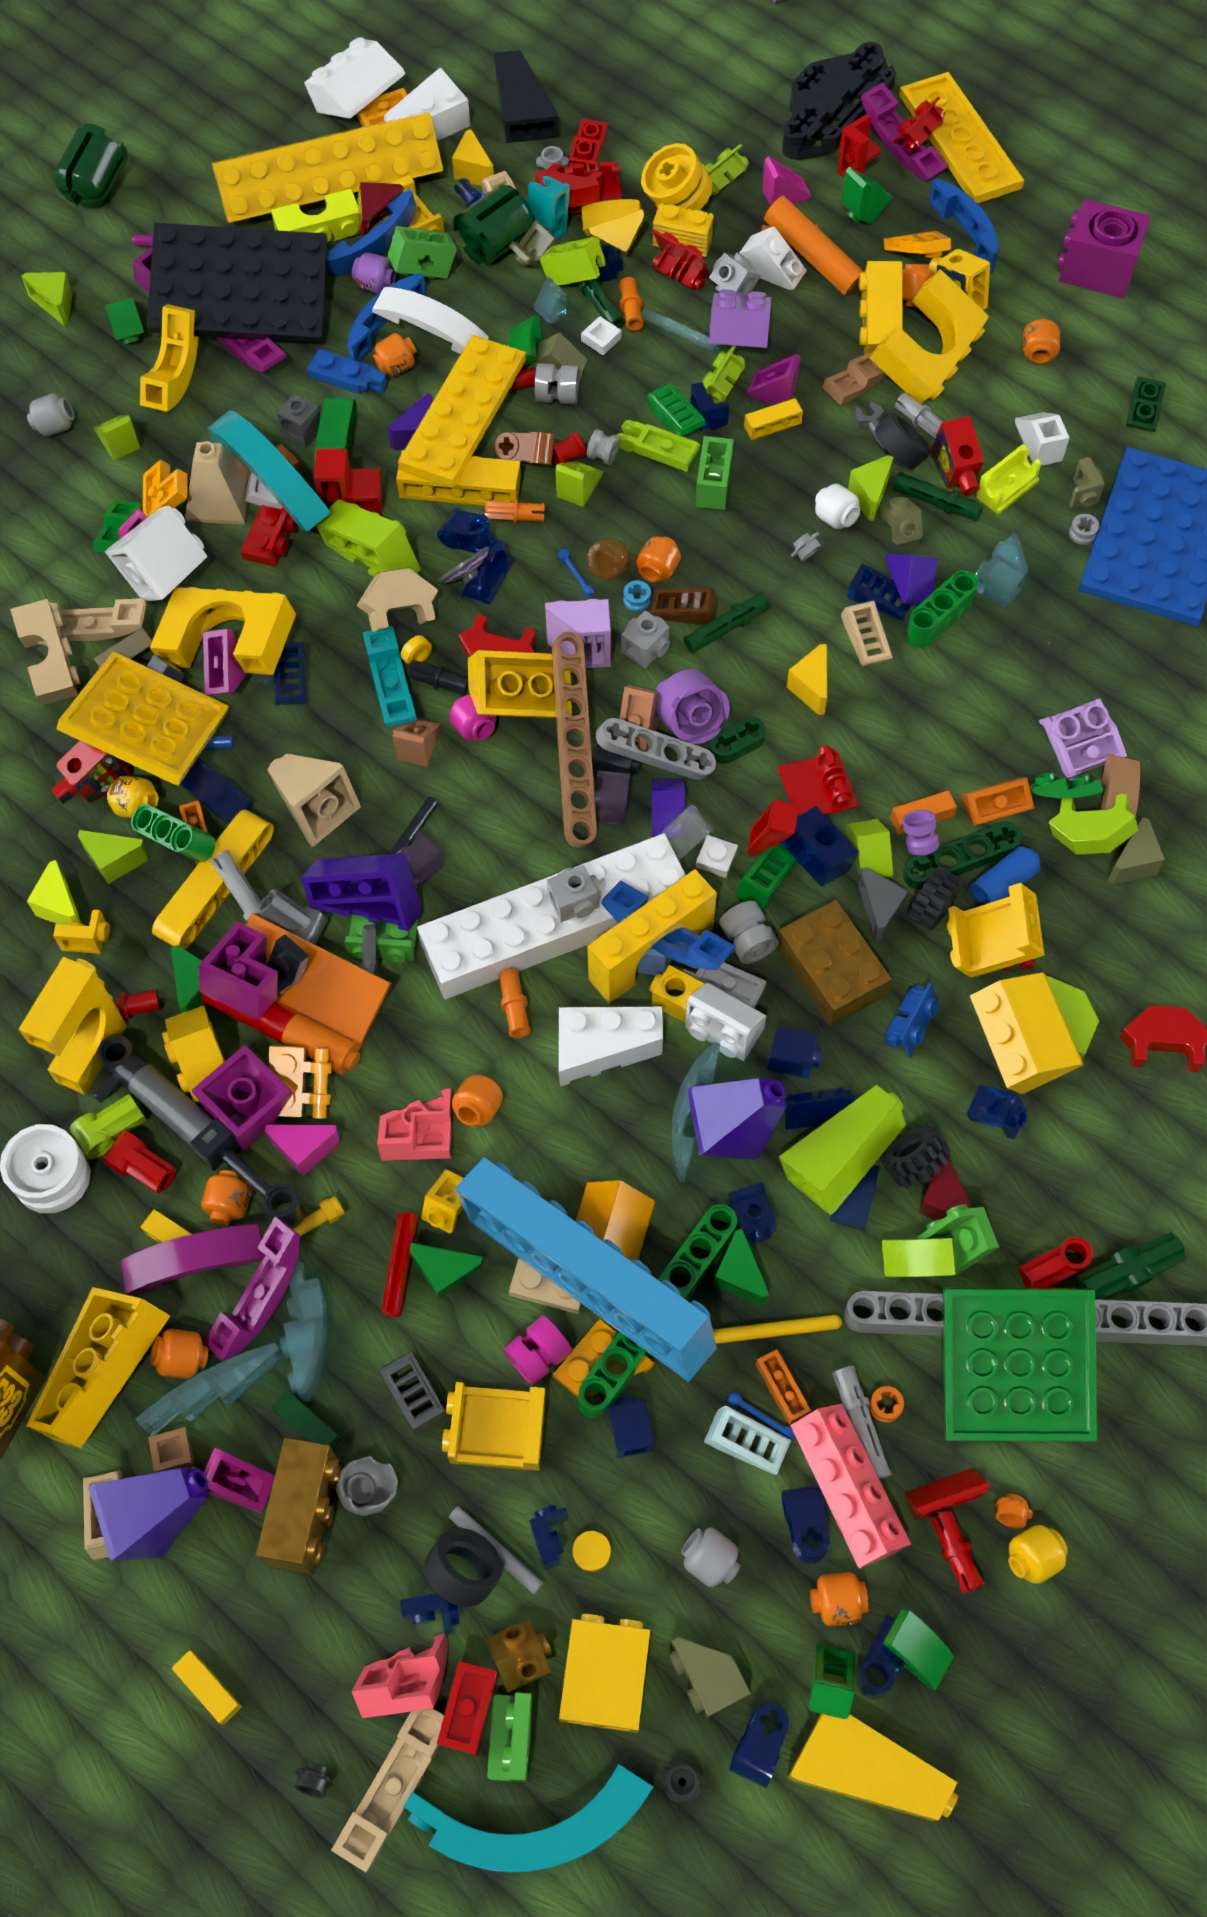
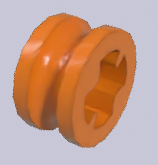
[869,1386,904,1423]

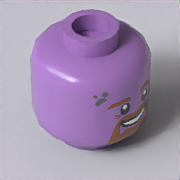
[352,253,396,294]

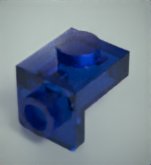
[966,1085,1027,1139]

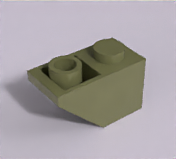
[668,1637,751,1719]

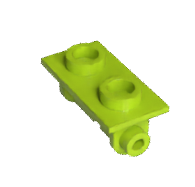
[705,143,749,196]
[697,345,745,405]

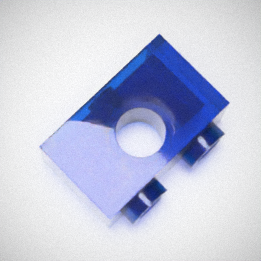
[780,806,859,887]

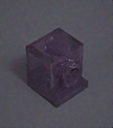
[594,771,630,824]
[397,831,444,889]

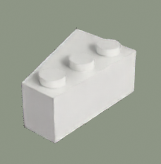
[384,67,470,141]
[559,1007,663,1087]

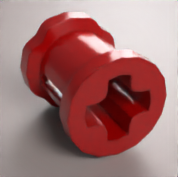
[552,432,586,467]

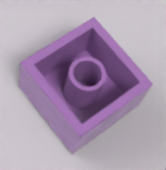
[709,289,771,348]

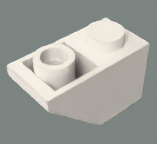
[740,226,807,290]
[1015,412,1070,466]

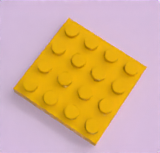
[56,651,229,786]

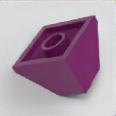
[192,1045,292,1152]

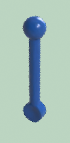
[558,549,595,597]
[728,1392,796,1441]

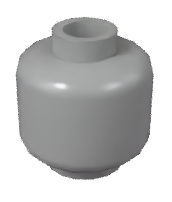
[27,393,74,437]
[681,1527,740,1587]

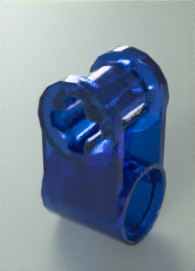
[437,508,498,554]
[781,1484,830,1564]
[729,1703,789,1788]

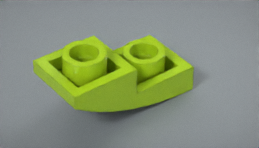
[882,1237,957,1277]

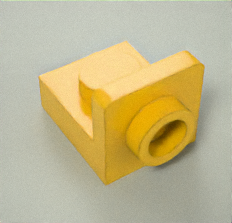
[53,910,110,954]
[421,1169,464,1233]

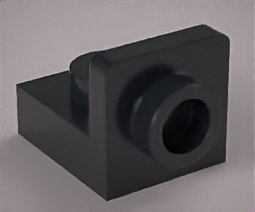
[264,934,309,996]

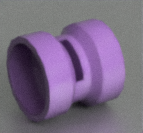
[902,810,939,855]

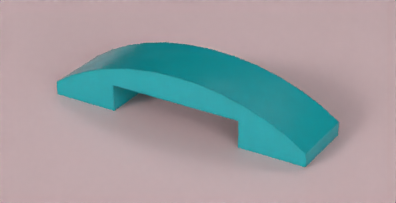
[362,626,417,727]

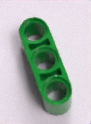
[314,397,357,466]
[906,570,979,648]
[131,804,215,862]

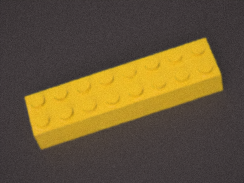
[211,112,443,223]

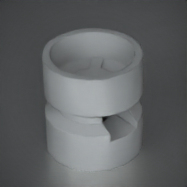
[535,363,579,405]
[719,901,779,964]

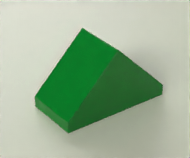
[171,946,205,1013]
[714,1229,770,1307]
[410,1243,483,1299]

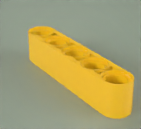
[152,809,274,950]

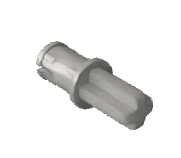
[895,393,943,438]

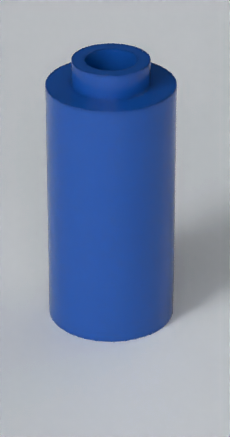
[969,846,1041,906]

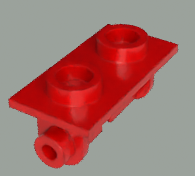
[892,96,945,152]

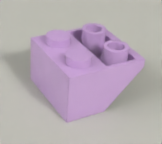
[545,599,611,668]

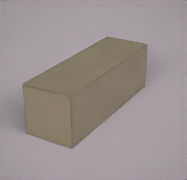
[92,627,152,669]

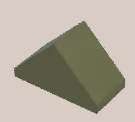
[524,332,587,383]
[1107,817,1165,884]

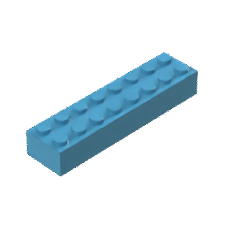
[455,1157,717,1382]

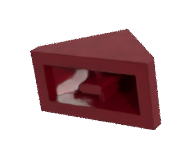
[357,182,404,237]
[918,1158,972,1220]

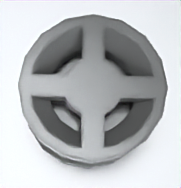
[587,429,620,465]

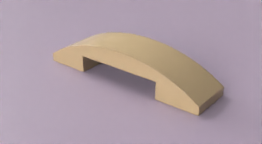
[50,598,147,641]
[331,1708,444,1873]

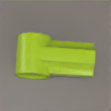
[69,1094,146,1159]

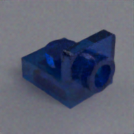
[690,382,730,431]
[529,1505,568,1571]
[400,1593,460,1636]

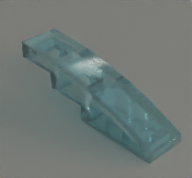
[135,1343,285,1436]

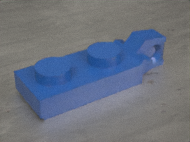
[306,349,388,394]

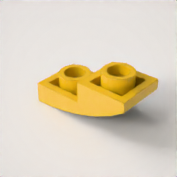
[581,199,643,236]

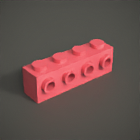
[790,1404,911,1568]

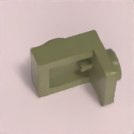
[509,220,559,268]
[1069,457,1105,510]
[879,497,923,545]

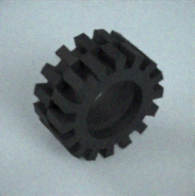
[908,866,963,931]
[880,1123,950,1188]

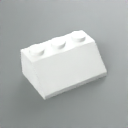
[304,38,405,118]

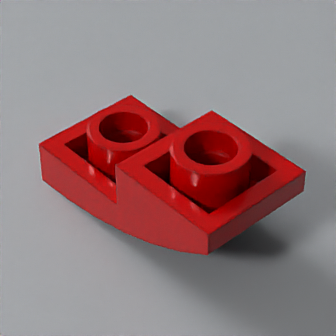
[568,119,608,167]

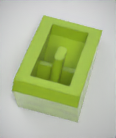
[21,272,73,326]
[94,415,141,461]
[848,455,894,521]
[556,461,603,507]
[845,819,893,879]
[78,830,150,884]

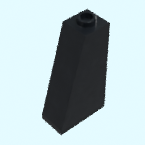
[494,50,559,143]

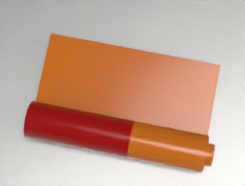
[201,913,392,1075]

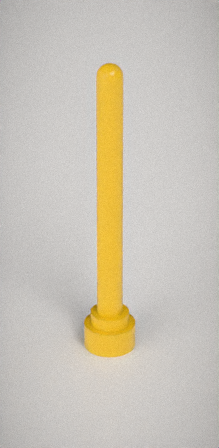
[713,1315,842,1344]

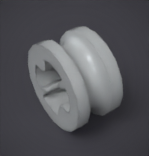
[1069,514,1099,545]

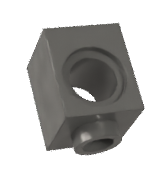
[277,394,321,448]

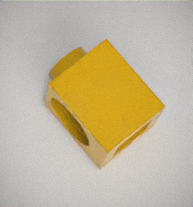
[649,965,705,1023]

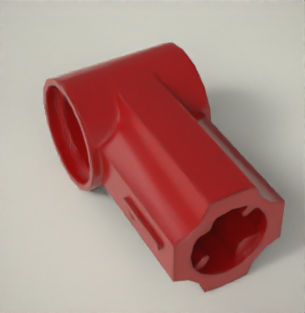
[101,1130,177,1195]
[1018,1237,1093,1288]

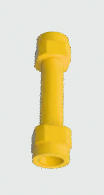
[294,1196,345,1237]

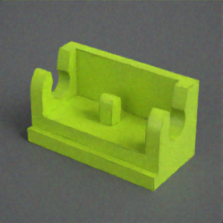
[539,236,605,287]

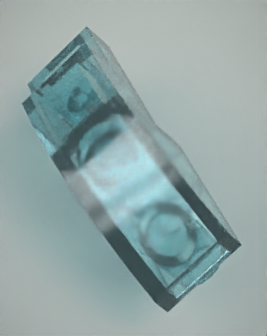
[280,1251,328,1403]

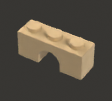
[10,599,81,706]

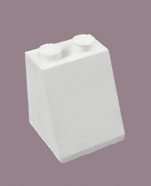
[105,505,207,601]

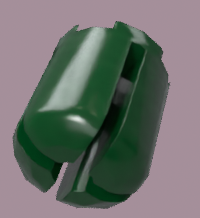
[53,123,128,208]
[452,185,533,266]

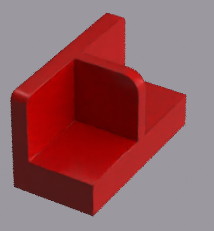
[837,115,881,178]
[436,1661,499,1757]

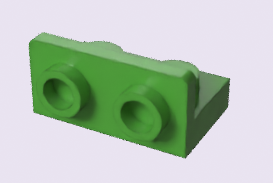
[345,915,419,963]
[916,1204,999,1276]
[487,1693,533,1782]

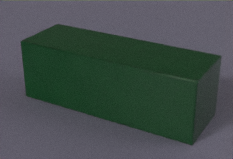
[271,1390,341,1449]

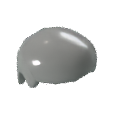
[336,1456,398,1516]

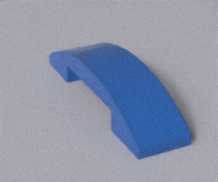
[929,178,998,274]
[326,188,417,277]
[347,273,426,362]
[601,880,735,970]

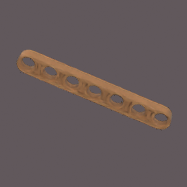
[552,631,597,848]

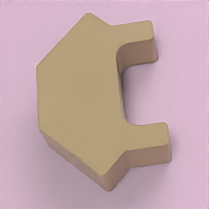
[357,568,438,632]

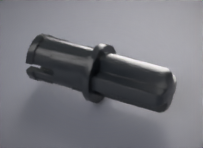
[407,660,469,696]

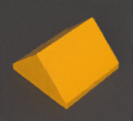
[575,1180,655,1261]

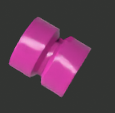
[503,1315,573,1386]

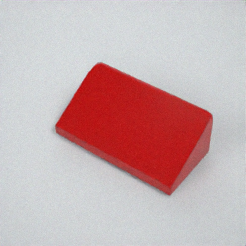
[905,1469,990,1520]

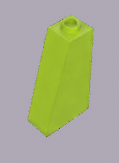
[779,1085,906,1215]

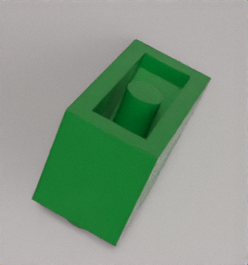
[841,167,893,225]
[105,297,144,344]

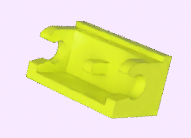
[976,444,1041,515]

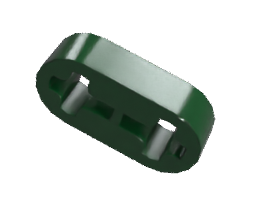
[709,717,765,764]

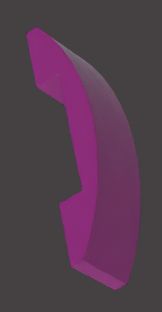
[861,82,949,182]
[217,337,286,372]
[203,1216,300,1363]
[121,1224,265,1296]

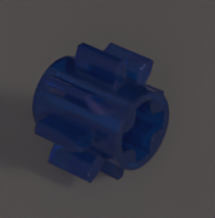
[596,244,623,281]

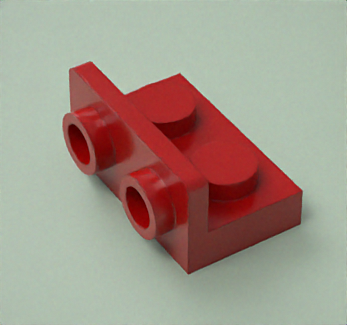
[241,505,298,567]

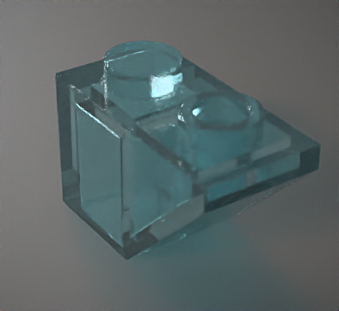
[976,533,1028,609]

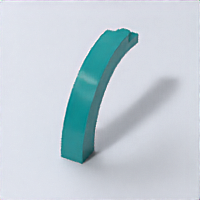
[207,410,331,532]
[403,1764,653,1872]

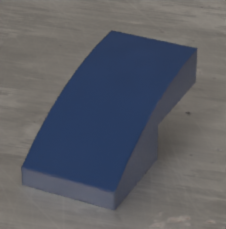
[829,1166,880,1231]

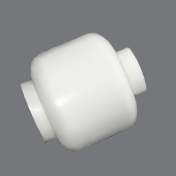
[815,483,860,529]

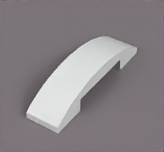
[372,287,489,354]

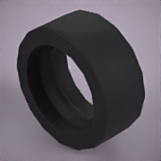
[875,412,931,469]
[424,1527,503,1607]

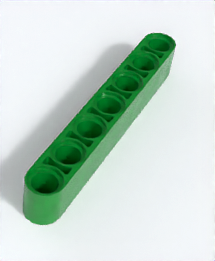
[577,1204,737,1419]

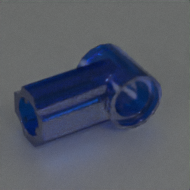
[855,1615,903,1699]

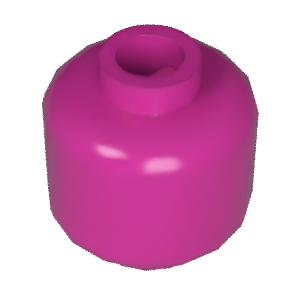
[449,695,497,742]

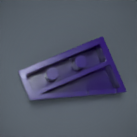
[301,853,423,931]

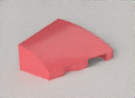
[377,1088,452,1161]
[352,1634,448,1718]

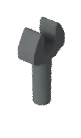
[854,402,887,451]
[361,925,379,976]

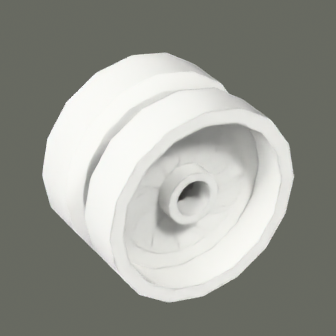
[0,1124,91,1213]

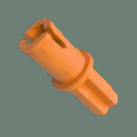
[485,499,545,524]

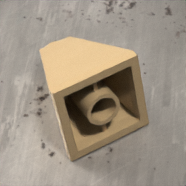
[185,441,251,525]
[267,753,361,847]

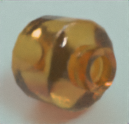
[586,538,630,580]

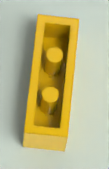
[744,398,803,440]
[140,1209,192,1243]
[171,1650,242,1725]

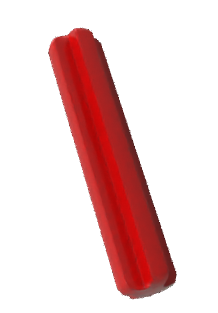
[381,1212,418,1318]

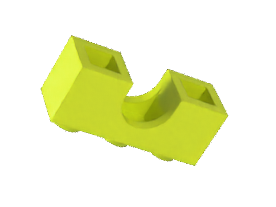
[271,189,360,243]

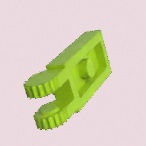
[616,420,700,472]

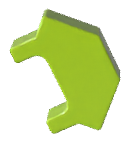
[1049,794,1139,855]
[1047,976,1099,1059]

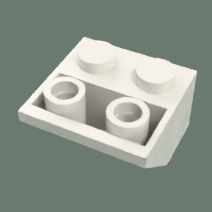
[685,983,766,1061]

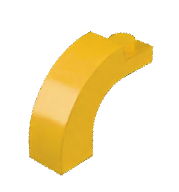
[140,304,198,412]

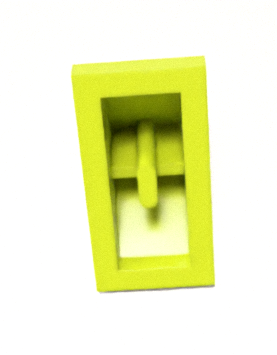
[27,860,81,925]

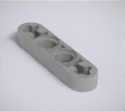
[596,718,716,780]

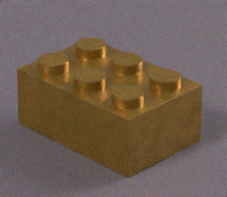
[777,900,892,1026]
[256,1438,343,1575]

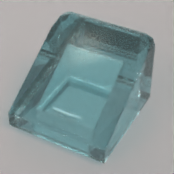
[534,278,567,324]

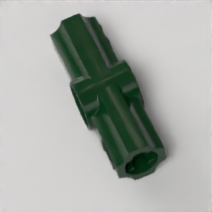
[1075,1232,1187,1300]

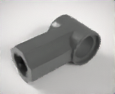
[258,889,328,945]

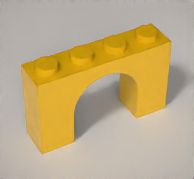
[869,269,989,404]
[150,587,296,675]
[587,869,717,1004]
[19,957,127,1095]

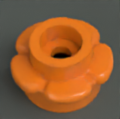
[995,1494,1033,1528]

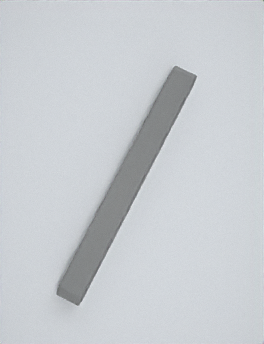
[844,1291,1207,1346]

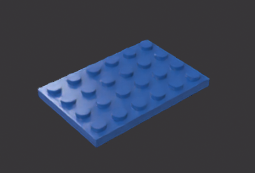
[1078,447,1207,627]

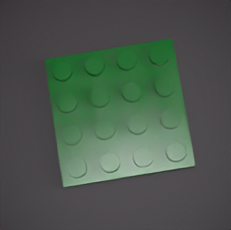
[943,1288,1097,1441]

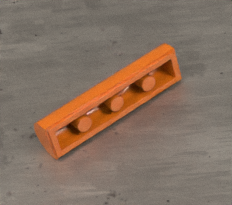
[764,195,864,296]

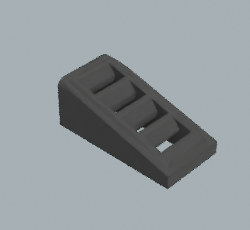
[379,1352,447,1435]

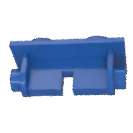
[885,983,939,1057]

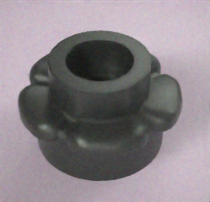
[662,1760,702,1803]
[294,1762,333,1798]

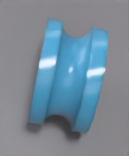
[623,580,651,612]

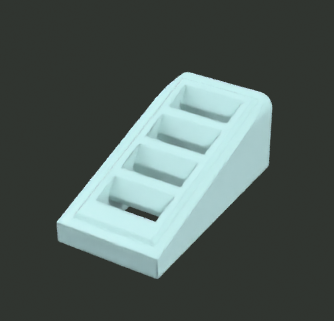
[704,1406,791,1475]

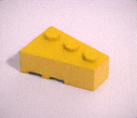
[859,261,902,355]

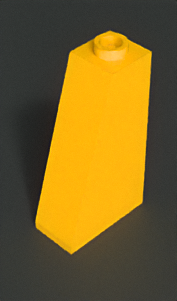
[787,1714,958,1821]

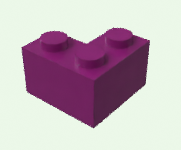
[199,921,278,1020]

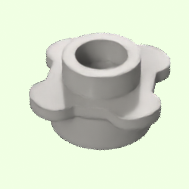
[536,146,569,170]
[791,532,821,561]

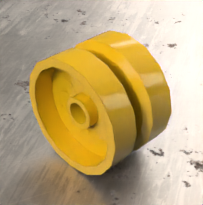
[641,143,713,211]

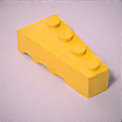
[26,1287,170,1449]

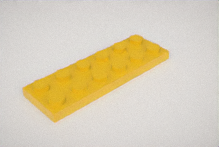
[899,72,1024,204]
[398,335,526,488]

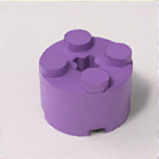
[656,668,730,744]

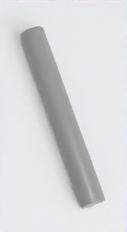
[448,1506,544,1595]

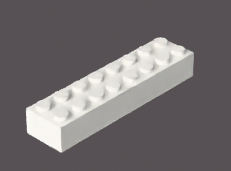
[417,833,686,1000]

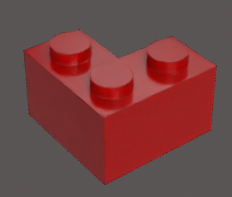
[313,448,384,516]

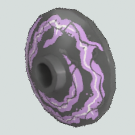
[437,546,490,584]

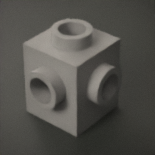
[709,253,761,295]
[621,610,670,669]
[546,865,601,923]

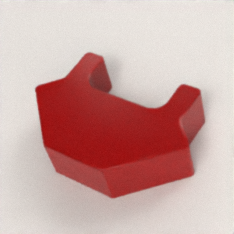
[535,163,603,208]
[459,614,536,659]
[1119,1005,1207,1072]

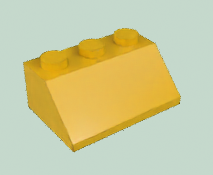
[468,650,572,718]
[970,972,1084,1094]

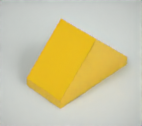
[452,129,494,186]
[589,209,644,257]
[787,644,827,715]

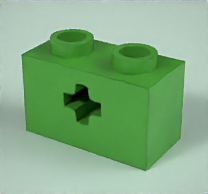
[387,226,457,279]
[695,436,734,510]

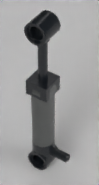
[93,1035,305,1229]

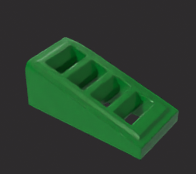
[647,383,706,437]
[736,845,799,911]
[809,1644,855,1719]

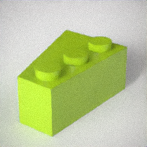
[316,499,421,577]

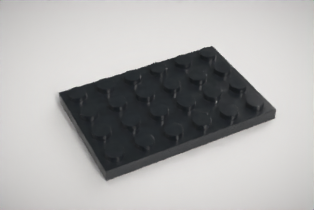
[147,223,327,343]

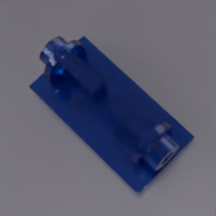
[462,540,515,605]
[784,1087,855,1130]

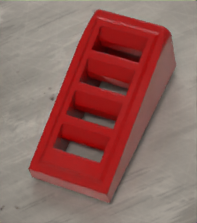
[747,799,798,857]

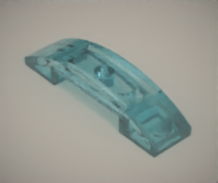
[671,1042,721,1182]

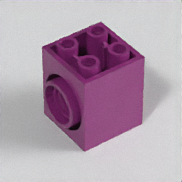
[1057,199,1151,298]

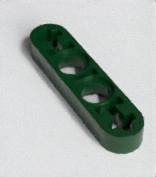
[903,822,1023,890]

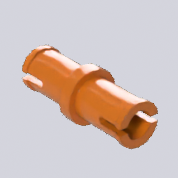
[619,277,644,331]
[498,968,531,1038]

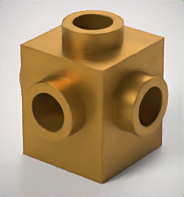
[486,1619,552,1692]

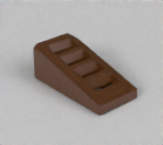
[650,588,718,625]

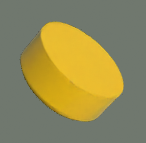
[401,635,432,665]
[573,1531,611,1572]

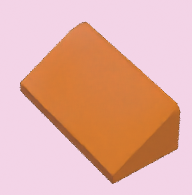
[960,777,1035,826]

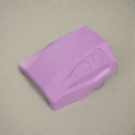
[1039,698,1127,778]

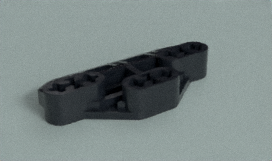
[782,42,896,160]

